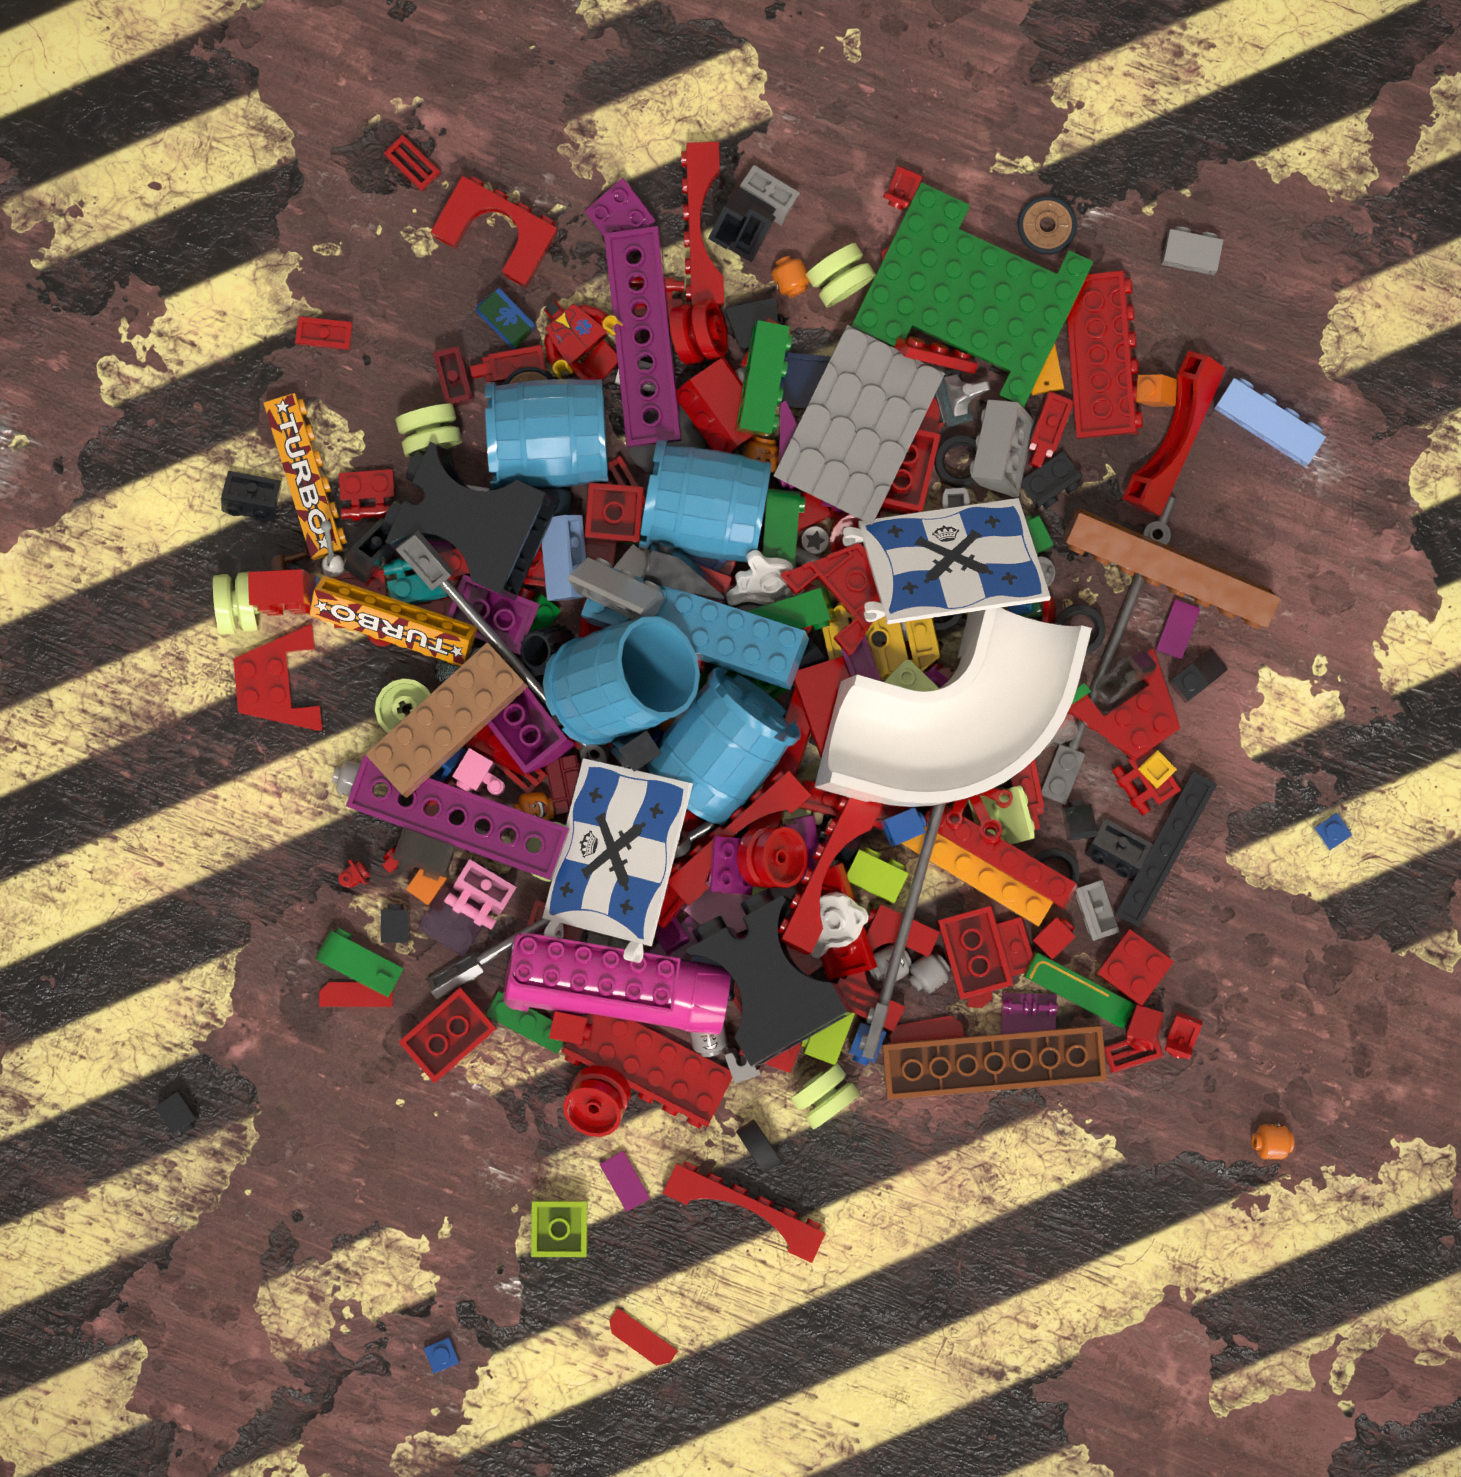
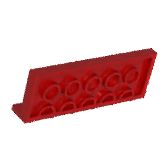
[1067,271,1143,439]
[561,1013,733,1129]

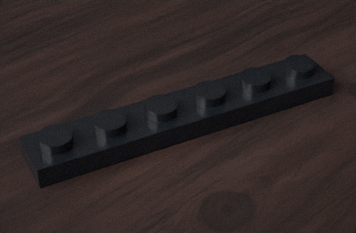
[1114,771,1217,928]

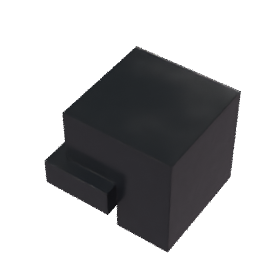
[708,187,776,263]

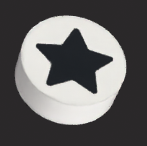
[801,527,829,555]

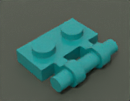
[383,558,447,605]

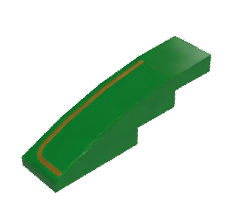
[1023,952,1135,1029]

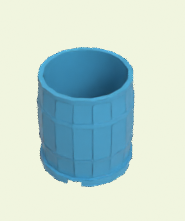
[485,379,608,490]
[639,440,772,562]
[543,616,700,745]
[647,667,801,825]

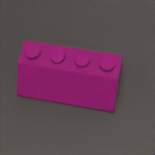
[487,657,575,774]

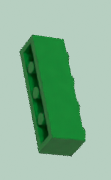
[735,320,792,437]
[747,587,836,630]

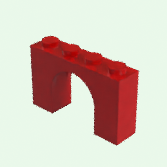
[431,176,558,289]
[837,904,940,1032]

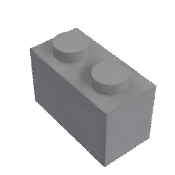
[1161,226,1223,276]

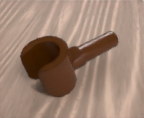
[271,551,308,571]

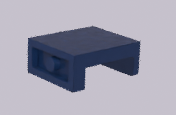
[777,350,832,410]

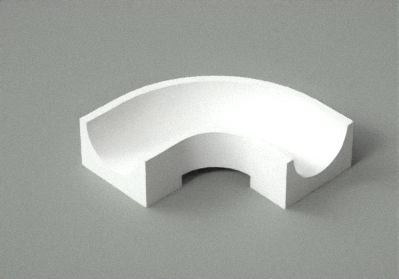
[814,607,1092,807]

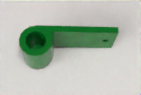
[763,488,805,568]
[315,927,404,997]

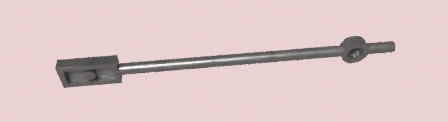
[1041,496,1177,805]
[396,531,610,764]
[859,803,946,1059]
[428,821,717,999]

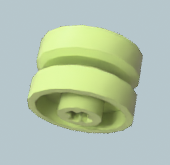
[806,243,876,308]
[395,404,462,457]
[213,571,260,635]
[375,679,431,733]
[790,1063,860,1130]

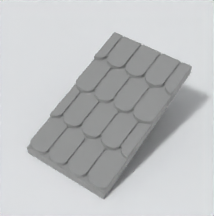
[774,325,945,525]

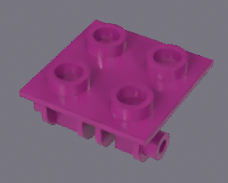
[585,177,656,236]
[710,836,753,895]
[1001,992,1058,1033]

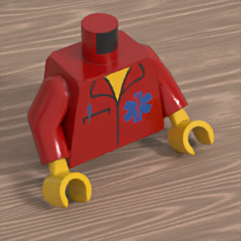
[543,300,623,379]

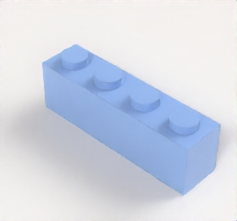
[1214,378,1326,467]

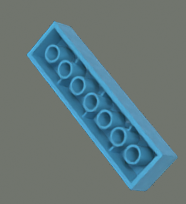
[581,568,809,690]

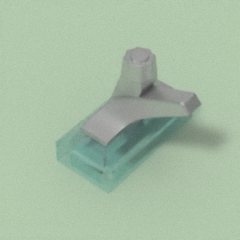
[936,369,991,428]

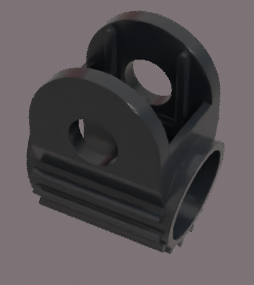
[520,624,575,686]

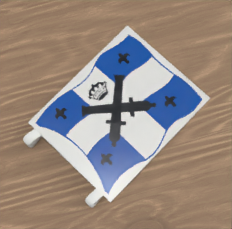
[842,498,1051,624]
[542,758,693,963]

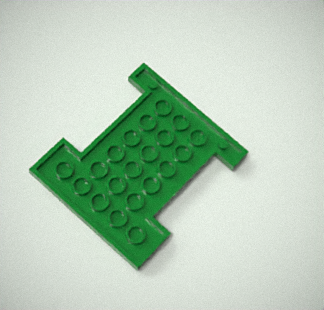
[851,182,1093,408]

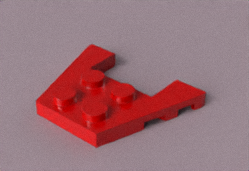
[780,543,881,657]
[233,625,323,731]
[1068,649,1180,761]

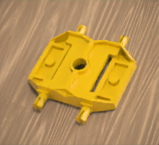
[822,603,941,680]

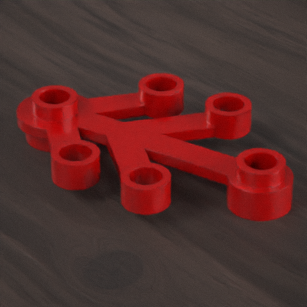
[945,788,1013,843]

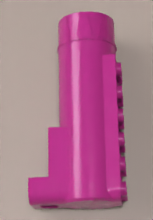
[503,933,731,1035]

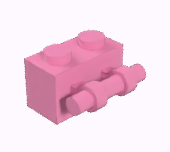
[452,748,505,796]
[444,859,517,930]

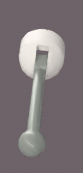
[321,521,345,577]

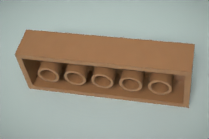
[365,642,528,798]

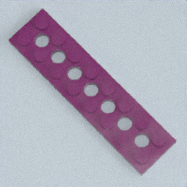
[604,226,682,448]
[346,755,570,880]

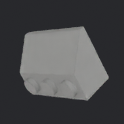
[970,400,1034,497]
[568,557,665,620]

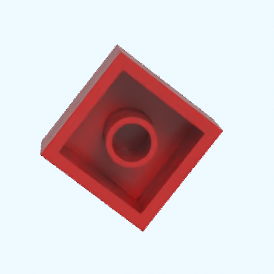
[584,483,644,544]
[1095,929,1174,1006]

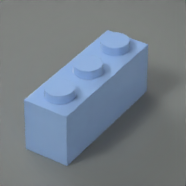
[542,515,586,601]

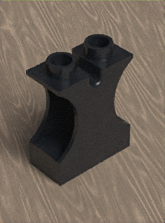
[383,442,560,600]
[686,888,853,1067]

